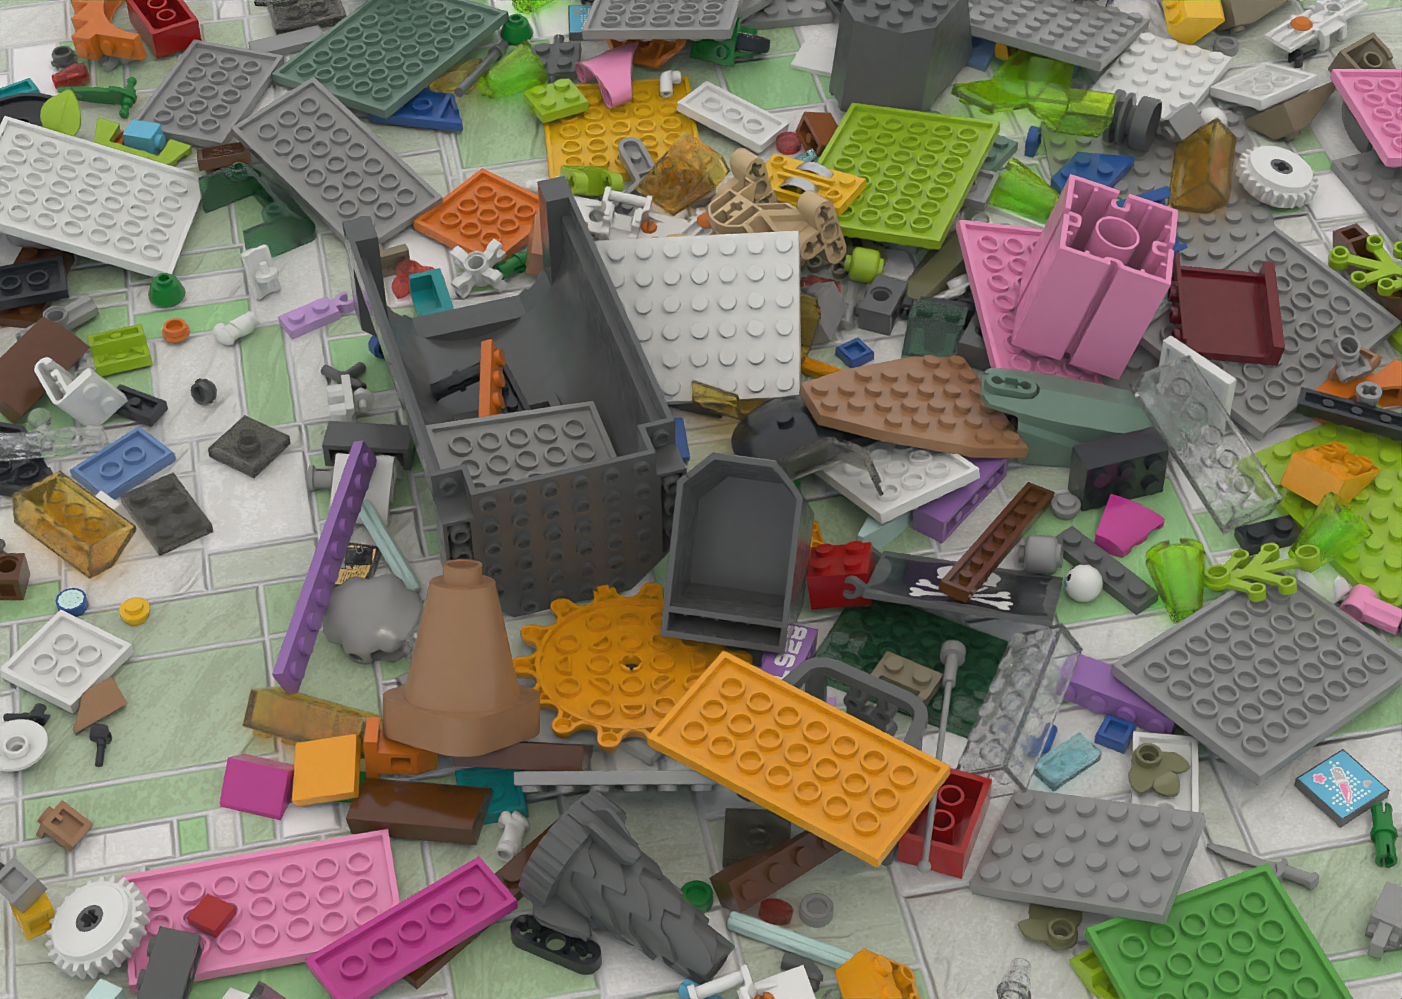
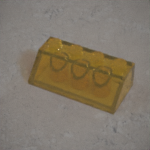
[1167,117,1237,214]
[12,471,136,579]
[242,686,383,759]

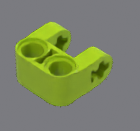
[560,165,624,196]

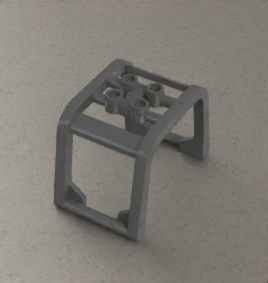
[737,657,928,866]

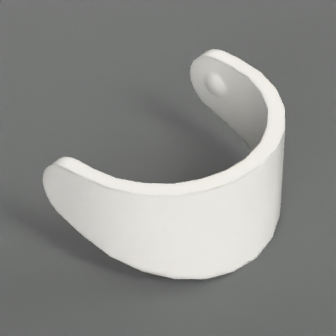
[1295,567,1350,604]

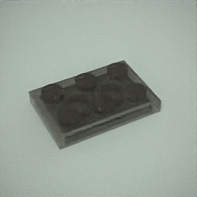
[266,0,347,35]
[120,472,213,556]

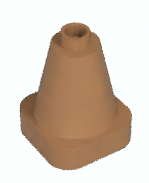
[383,559,540,757]

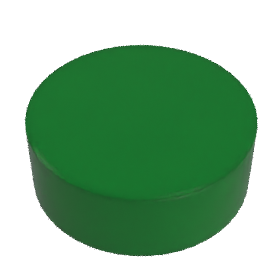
[681,880,713,914]

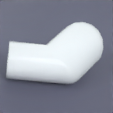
[660,69,681,98]

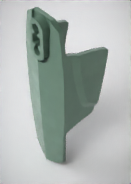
[980,368,1208,468]

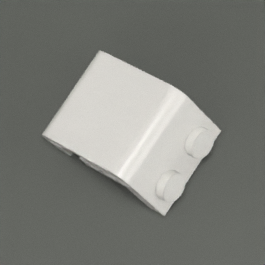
[34,357,128,430]
[329,453,403,526]

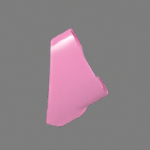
[575,41,639,109]

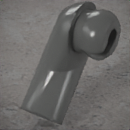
[781,952,823,993]

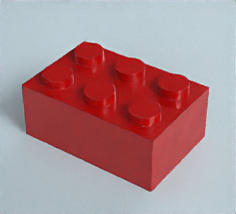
[126,0,202,59]
[898,768,992,879]

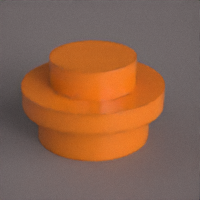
[162,318,190,343]

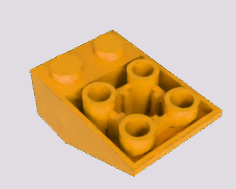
[1280,441,1381,513]

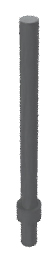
[454,40,509,97]

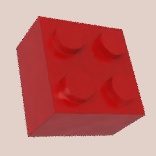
[806,541,875,609]

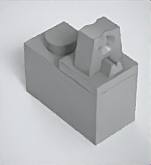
[1365,881,1402,960]

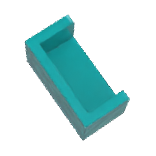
[408,268,454,317]

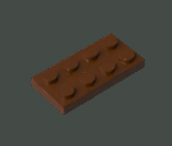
[0,247,75,328]

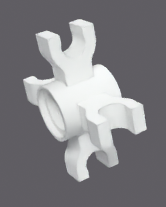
[450,239,508,300]

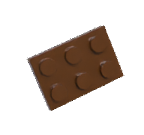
[197,142,251,174]

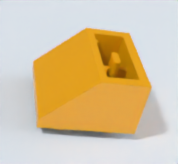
[835,949,921,999]

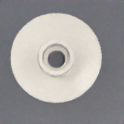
[0,719,48,772]

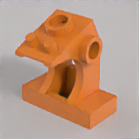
[364,717,438,779]

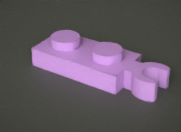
[278,291,355,339]

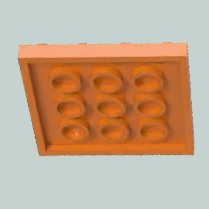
[413,168,540,269]

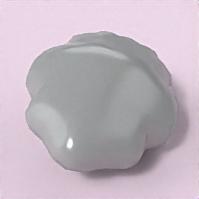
[322,574,423,664]

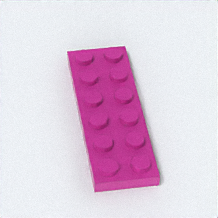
[305,856,518,999]

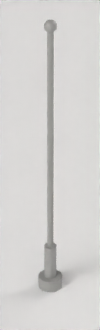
[917,640,966,873]

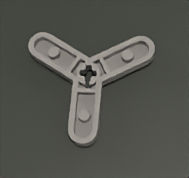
[612,137,716,217]

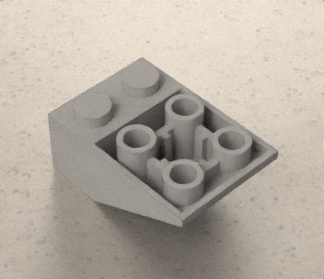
[800,281,847,345]

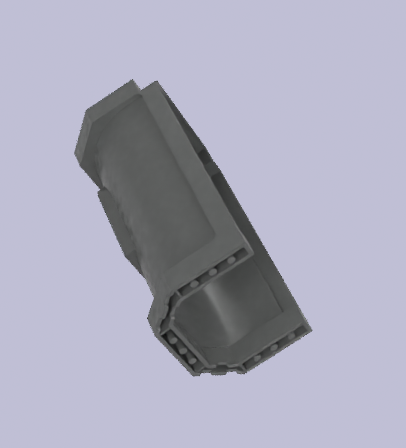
[342,176,687,617]

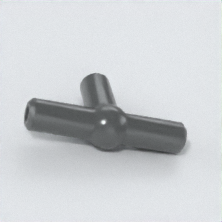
[321,362,367,391]

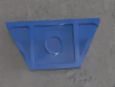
[368,88,463,131]
[1050,152,1135,194]

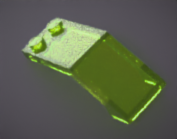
[951,48,1068,115]

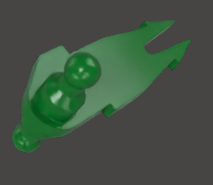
[57,77,137,118]

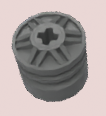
[1102,89,1162,153]

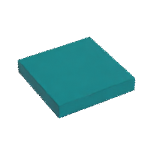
[455,767,529,825]

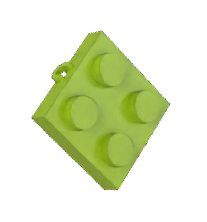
[523,78,589,123]

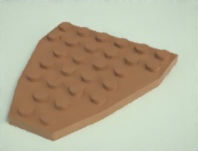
[799,355,1029,458]

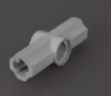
[15,294,99,341]

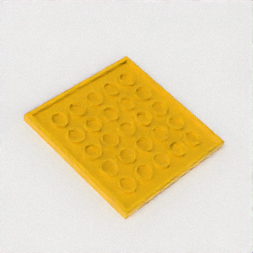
[544,76,704,182]

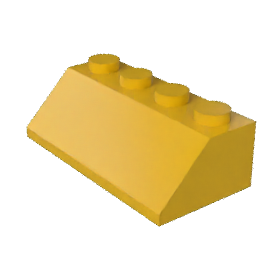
[1162,0,1225,45]

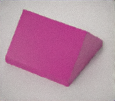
[219,754,294,820]

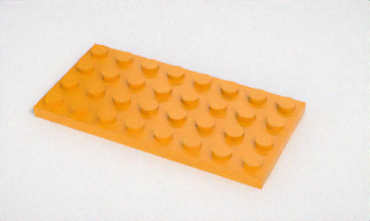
[647,650,951,868]

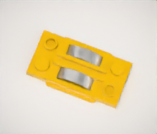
[765,153,866,216]

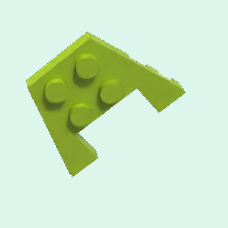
[94,118,192,167]

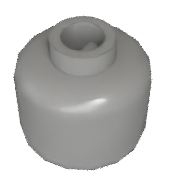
[1018,535,1063,575]

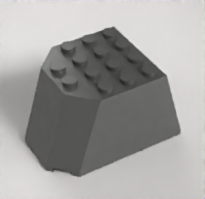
[829,0,973,112]
[660,452,814,654]

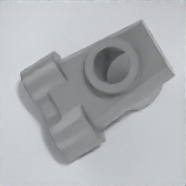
[1330,334,1373,383]

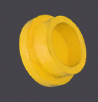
[119,597,150,626]

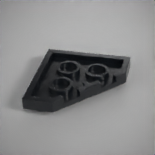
[0,422,56,502]

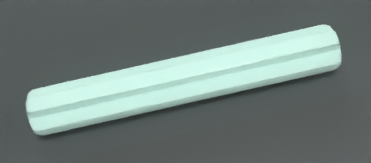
[359,499,421,593]
[727,911,856,969]

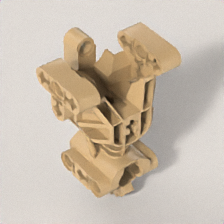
[651,148,846,267]

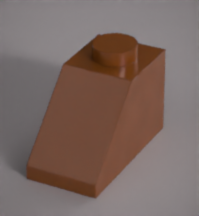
[795,112,838,162]

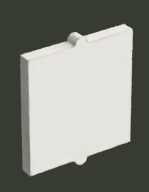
[790,42,835,77]

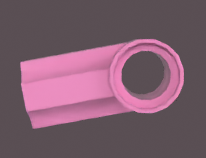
[1340,584,1402,635]

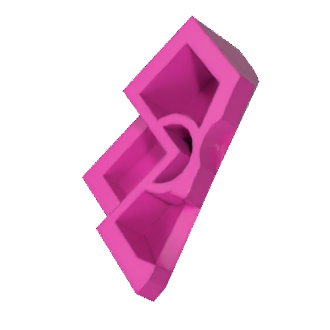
[1094,494,1165,558]

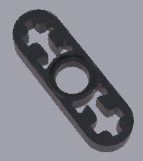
[510,914,602,975]

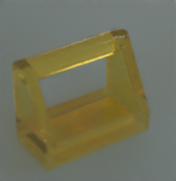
[429,58,483,95]

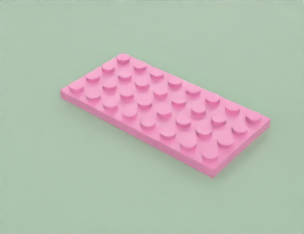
[956,220,1104,385]
[121,829,400,993]

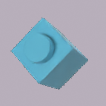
[122,119,166,155]

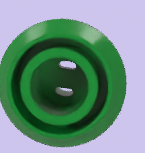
[500,14,534,45]
[148,273,186,308]

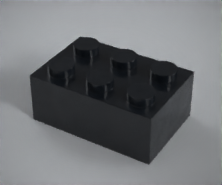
[1068,426,1169,512]

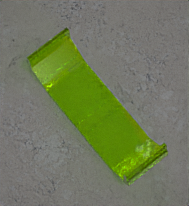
[1025,57,1117,138]

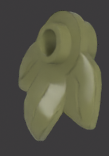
[1128,743,1190,797]
[1018,903,1083,951]

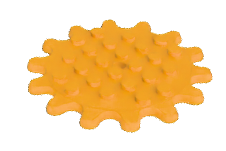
[513,582,753,753]

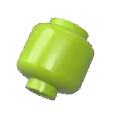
[844,247,884,284]

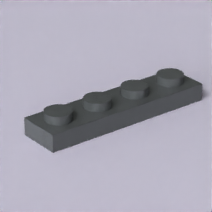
[1055,526,1159,615]

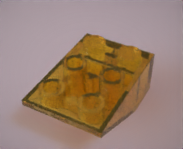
[634,131,731,216]

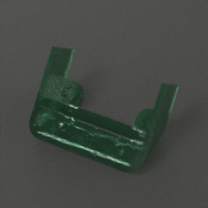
[198,162,317,258]

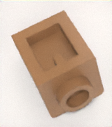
[36,800,93,852]

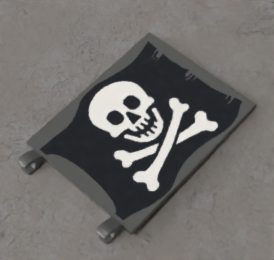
[843,546,1063,627]

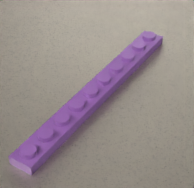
[272,440,377,694]

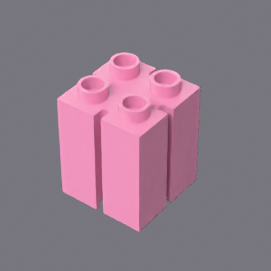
[1011,174,1178,380]

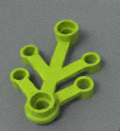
[1328,234,1402,296]
[1203,543,1321,602]

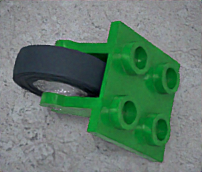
[690,17,770,67]

